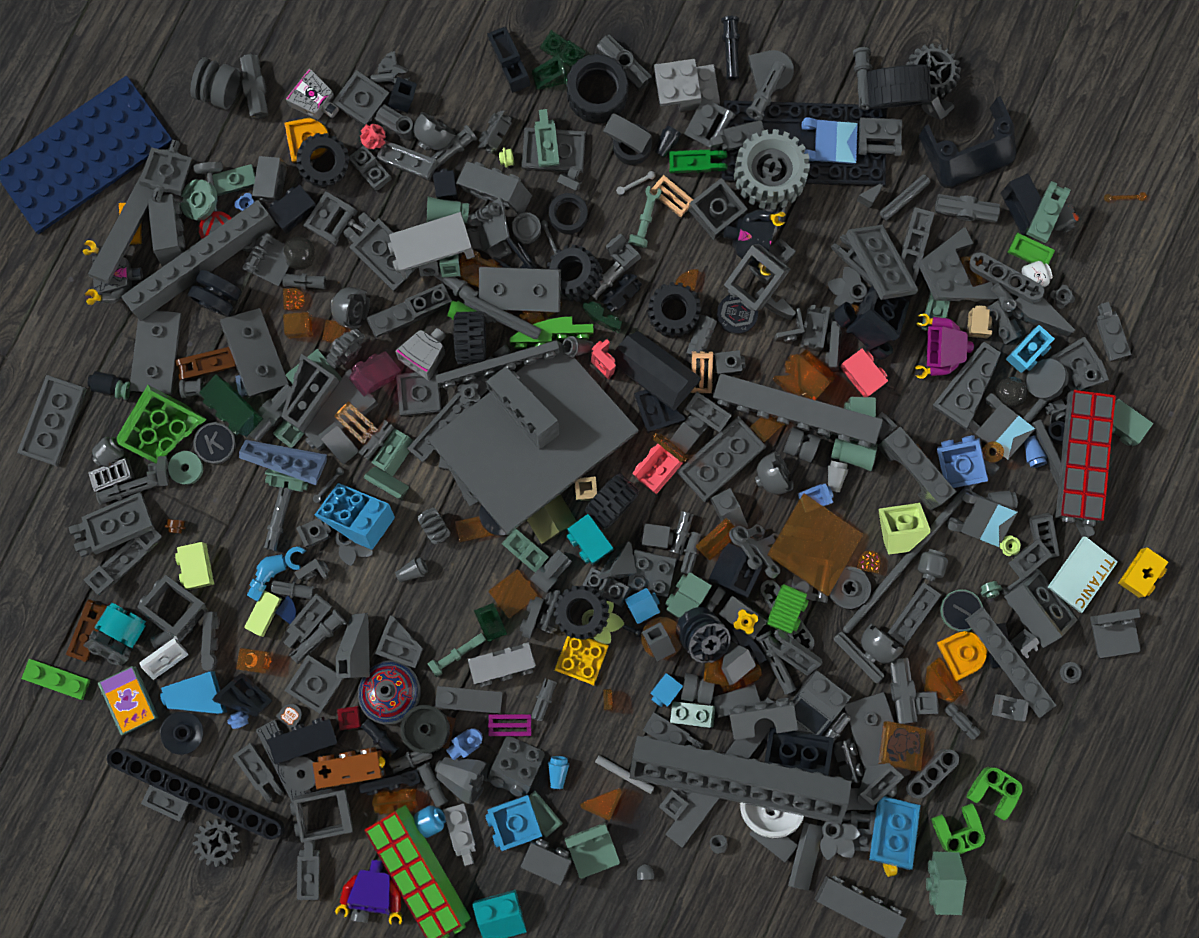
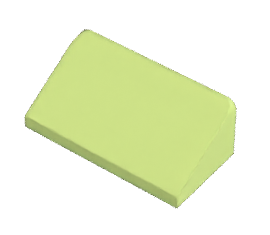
[244,590,282,637]

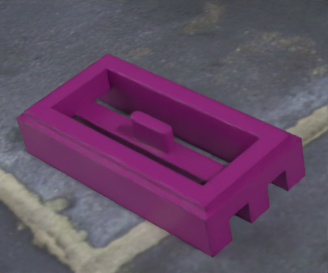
[488,714,531,736]

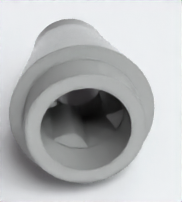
[828,461,849,492]

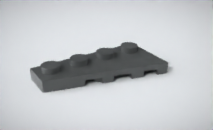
[933,342,1001,430]

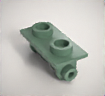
[265,468,308,492]

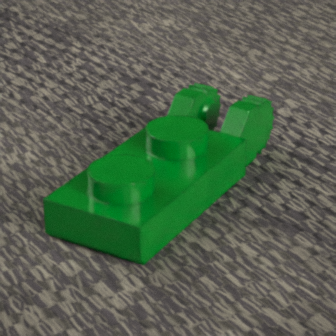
[670,150,727,174]

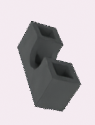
[730,698,798,740]

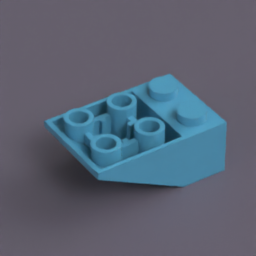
[315,483,395,550]

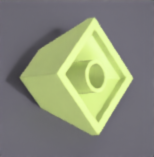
[879,503,930,555]

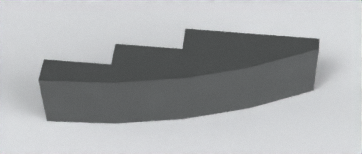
[900,207,935,283]

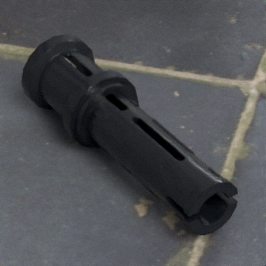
[721,16,740,80]

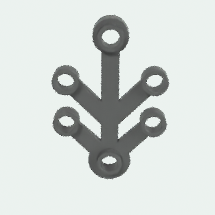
[729,524,804,578]

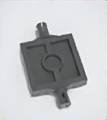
[140,140,192,202]

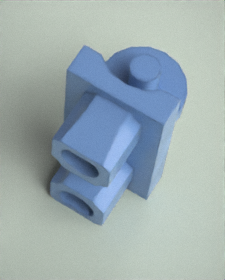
[447,728,483,760]

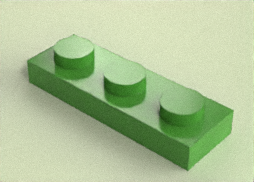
[21,659,91,700]

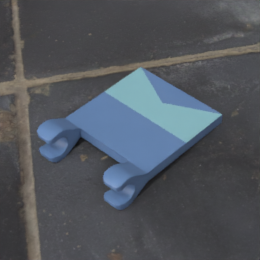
[801,118,858,164]

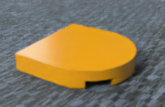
[285,118,329,163]
[937,631,987,681]

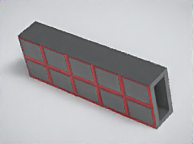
[1056,390,1116,526]

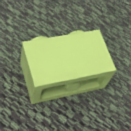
[175,542,214,590]

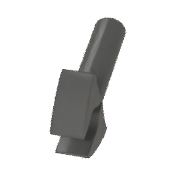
[370,65,410,83]
[705,586,726,612]

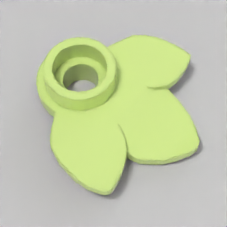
[582,601,624,644]

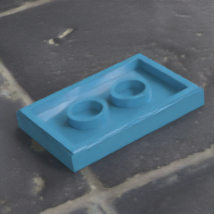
[869,796,921,870]

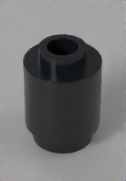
[87,371,121,395]

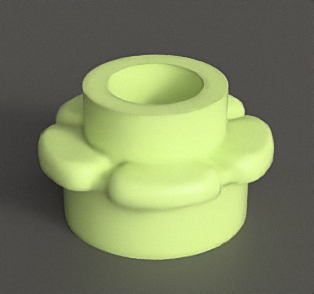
[499,148,514,168]
[1000,535,1021,556]

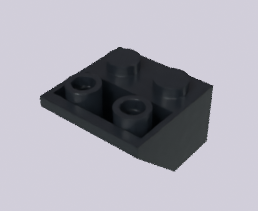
[708,542,764,598]

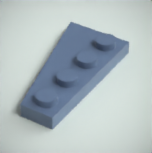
[239,440,327,485]

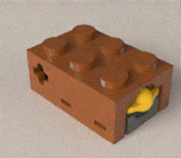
[313,747,386,789]

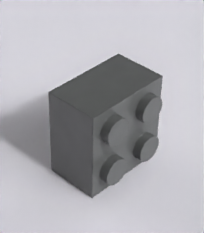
[688,178,748,240]
[520,838,572,885]

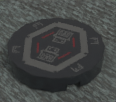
[717,294,758,335]

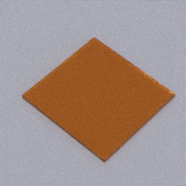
[767,494,863,596]

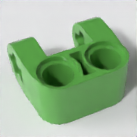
[967,767,1022,821]
[932,803,985,854]

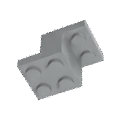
[654,59,720,112]

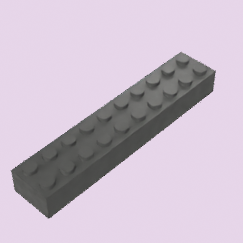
[629,736,851,824]

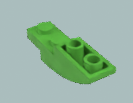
[510,316,593,349]

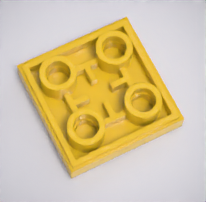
[555,636,609,685]

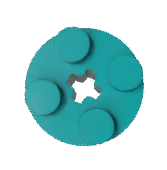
[94,603,146,648]

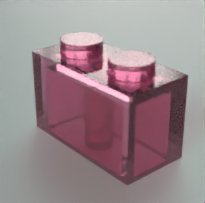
[349,351,401,397]

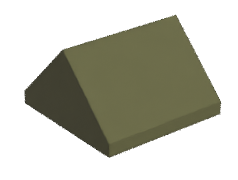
[527,494,577,545]

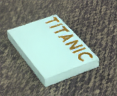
[1047,537,1117,613]

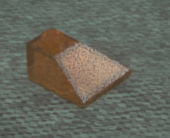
[796,349,837,400]

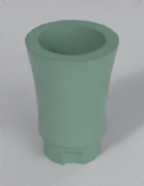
[427,197,469,223]
[831,438,878,472]

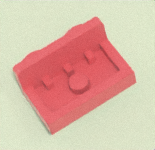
[633,442,683,495]

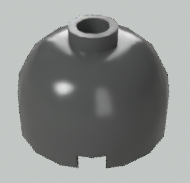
[414,112,455,151]
[331,287,370,330]
[755,451,794,495]
[861,623,904,663]

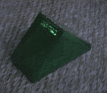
[532,54,567,90]
[474,603,507,642]

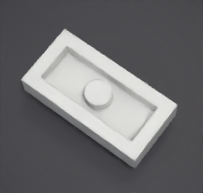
[140,638,188,680]

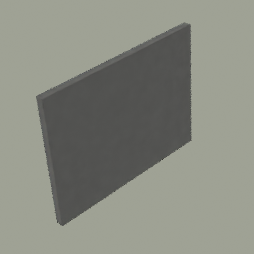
[428,340,639,535]

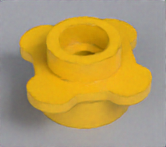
[734,609,758,634]

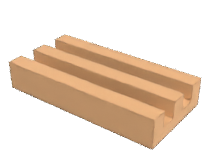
[650,175,693,218]
[691,351,713,393]

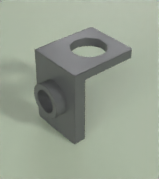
[774,308,805,342]

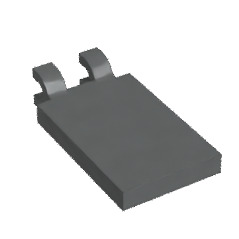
[343,212,419,292]
[68,492,155,558]

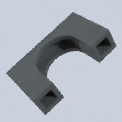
[877,426,956,510]

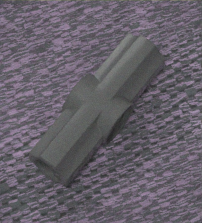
[597,35,652,90]
[240,54,269,119]
[935,194,1000,223]
[244,384,291,442]
[889,658,917,724]

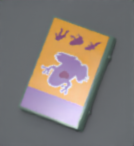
[98,666,159,736]

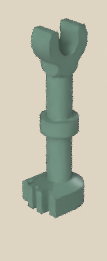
[628,186,661,248]
[427,633,486,678]

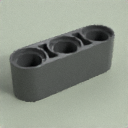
[905,749,959,799]

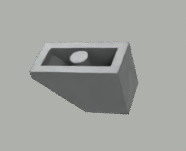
[710,488,748,537]

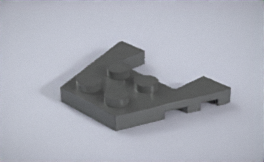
[918,227,998,302]

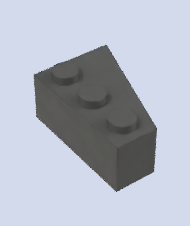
[281,354,340,433]

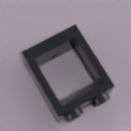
[1000,173,1042,236]

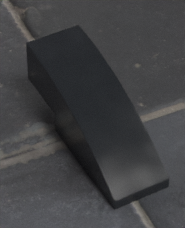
[487,26,531,93]

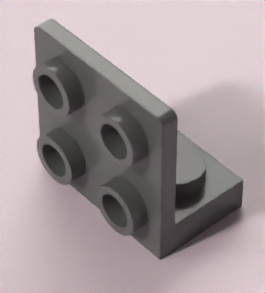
[1090,609,1140,658]

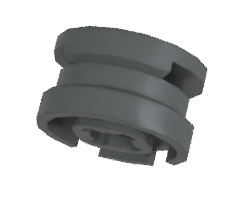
[512,213,541,245]

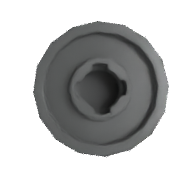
[783,427,820,463]
[680,673,715,705]

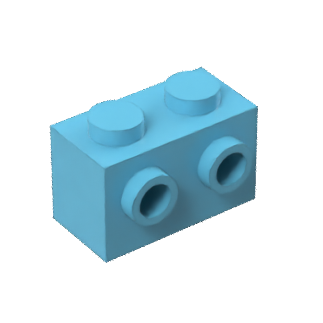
[1006,325,1055,373]

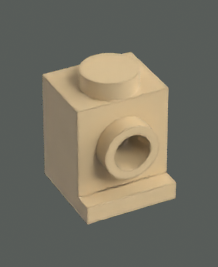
[967,306,992,339]
[575,477,597,501]

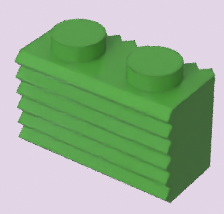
[766,584,809,634]

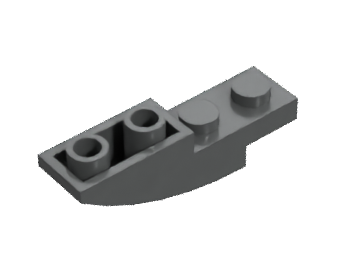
[367,283,452,338]

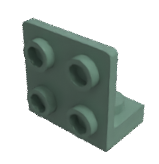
[565,823,620,878]

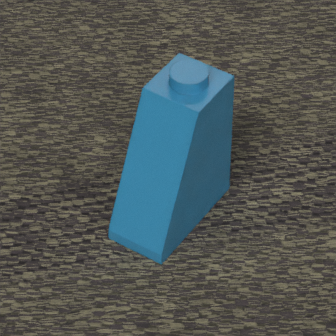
[160,671,227,714]

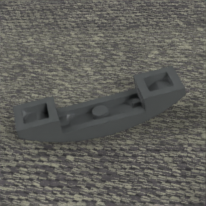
[84,529,162,595]

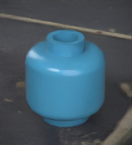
[414,806,446,838]

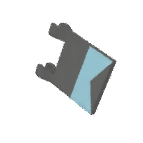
[968,394,1035,461]
[947,489,1018,547]

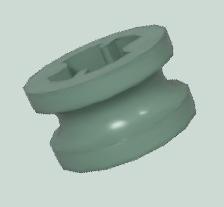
[115,380,130,400]

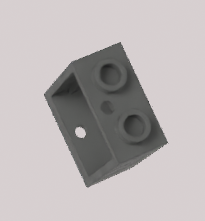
[724,244,791,311]
[137,575,208,643]
[290,786,353,843]

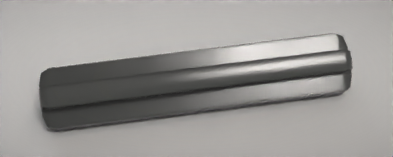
[880,175,930,220]
[834,631,885,683]

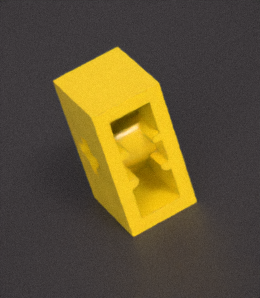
[1118,547,1168,598]

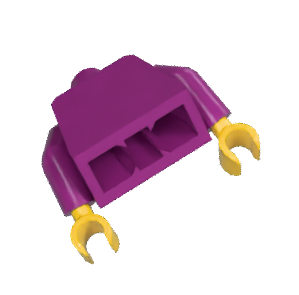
[915,314,974,379]

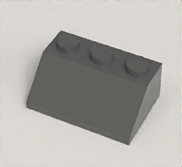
[1004,569,1077,648]

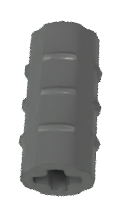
[686,315,717,360]

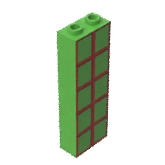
[364,805,471,938]

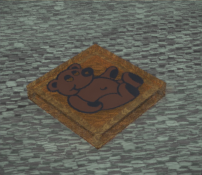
[878,721,926,772]

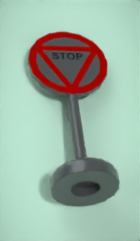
[193,162,232,239]

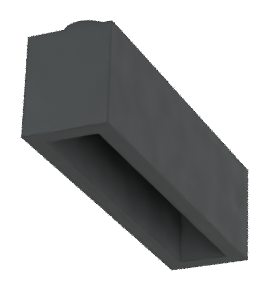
[815,875,906,938]

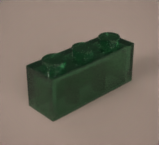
[199,375,263,437]

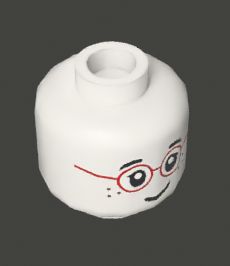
[1020,261,1052,290]

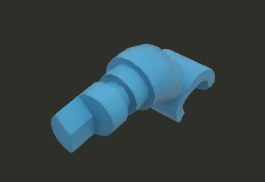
[247,546,307,601]

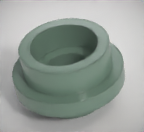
[981,581,1002,599]

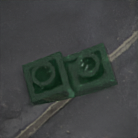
[539,30,586,67]
[583,302,622,333]

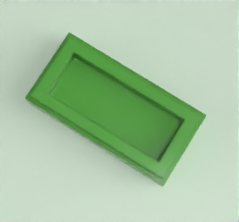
[1007,233,1055,264]

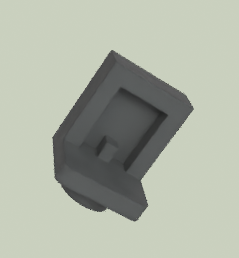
[922,94,954,120]
[606,234,641,271]
[992,694,1029,722]

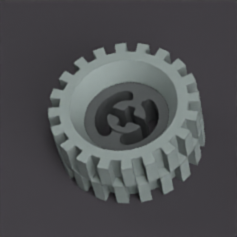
[734,129,810,209]

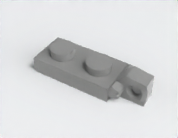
[443,803,476,866]

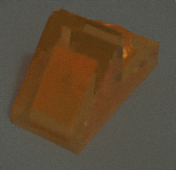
[773,354,801,396]

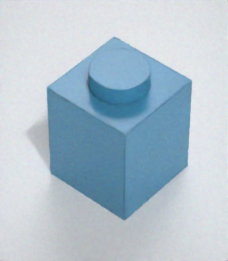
[624,588,660,624]
[650,673,683,707]

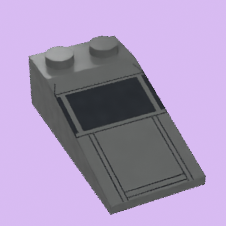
[764,670,851,742]

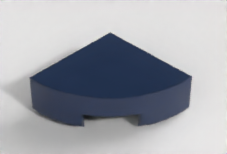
[275,596,296,624]

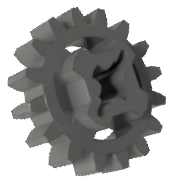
[326,328,365,369]
[193,818,241,867]

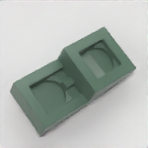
[502,529,549,573]

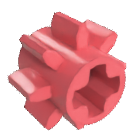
[360,124,386,150]

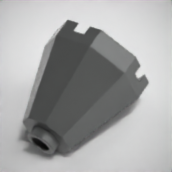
[435,757,490,804]

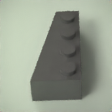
[486,367,560,450]

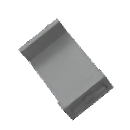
[388,212,475,279]

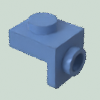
[798,483,833,513]

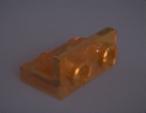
[457,250,499,288]

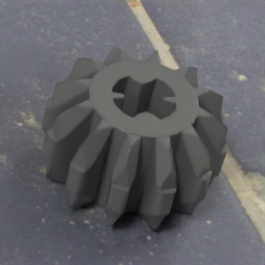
[418,507,450,544]

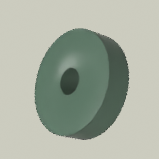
[168,451,203,485]

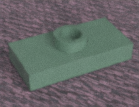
[212,164,255,196]

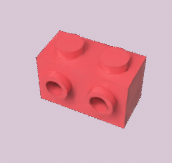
[840,349,888,397]

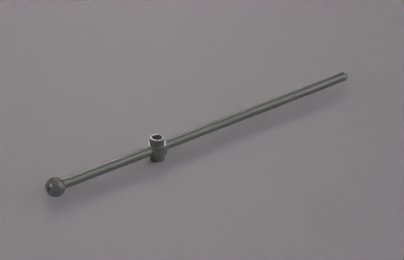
[843,399,1049,633]

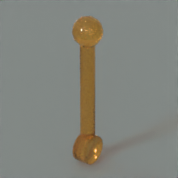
[1104,192,1147,202]

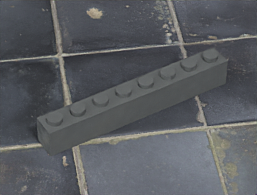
[121,200,276,321]
[713,373,883,448]

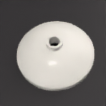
[740,803,804,838]

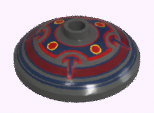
[358,661,421,725]

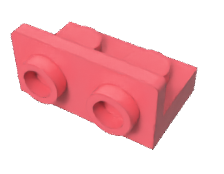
[591,339,616,379]

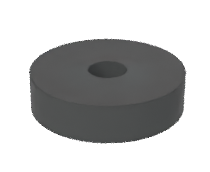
[284,757,316,792]

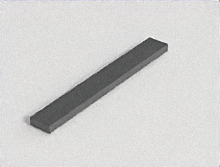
[665,697,775,847]

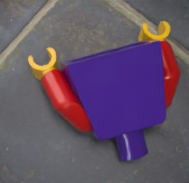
[335,860,402,925]

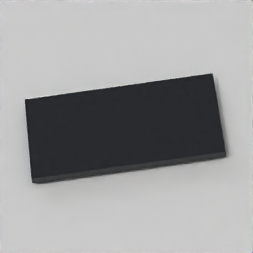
[721,100,886,186]

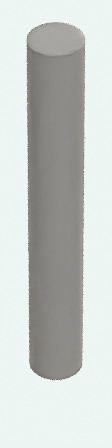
[595,755,655,794]

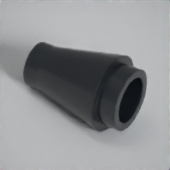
[655,126,681,158]

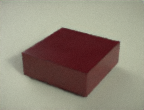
[337,706,362,730]

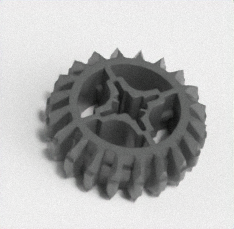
[906,43,961,98]

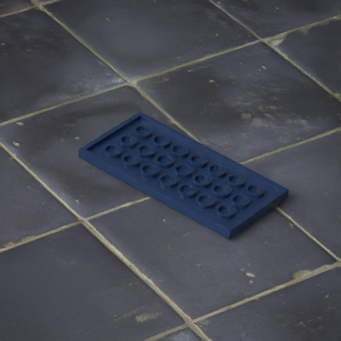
[0,75,172,234]

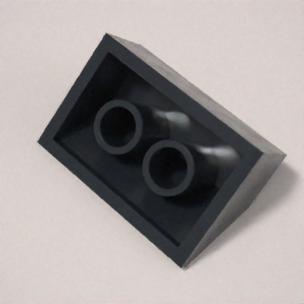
[764,727,834,776]

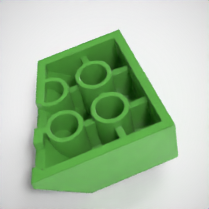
[116,385,207,463]

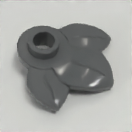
[828,267,868,306]
[335,531,373,566]
[820,821,860,860]

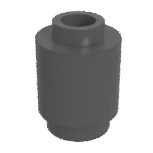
[985,491,1018,509]

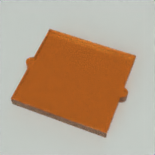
[653,433,688,462]
[488,569,539,619]

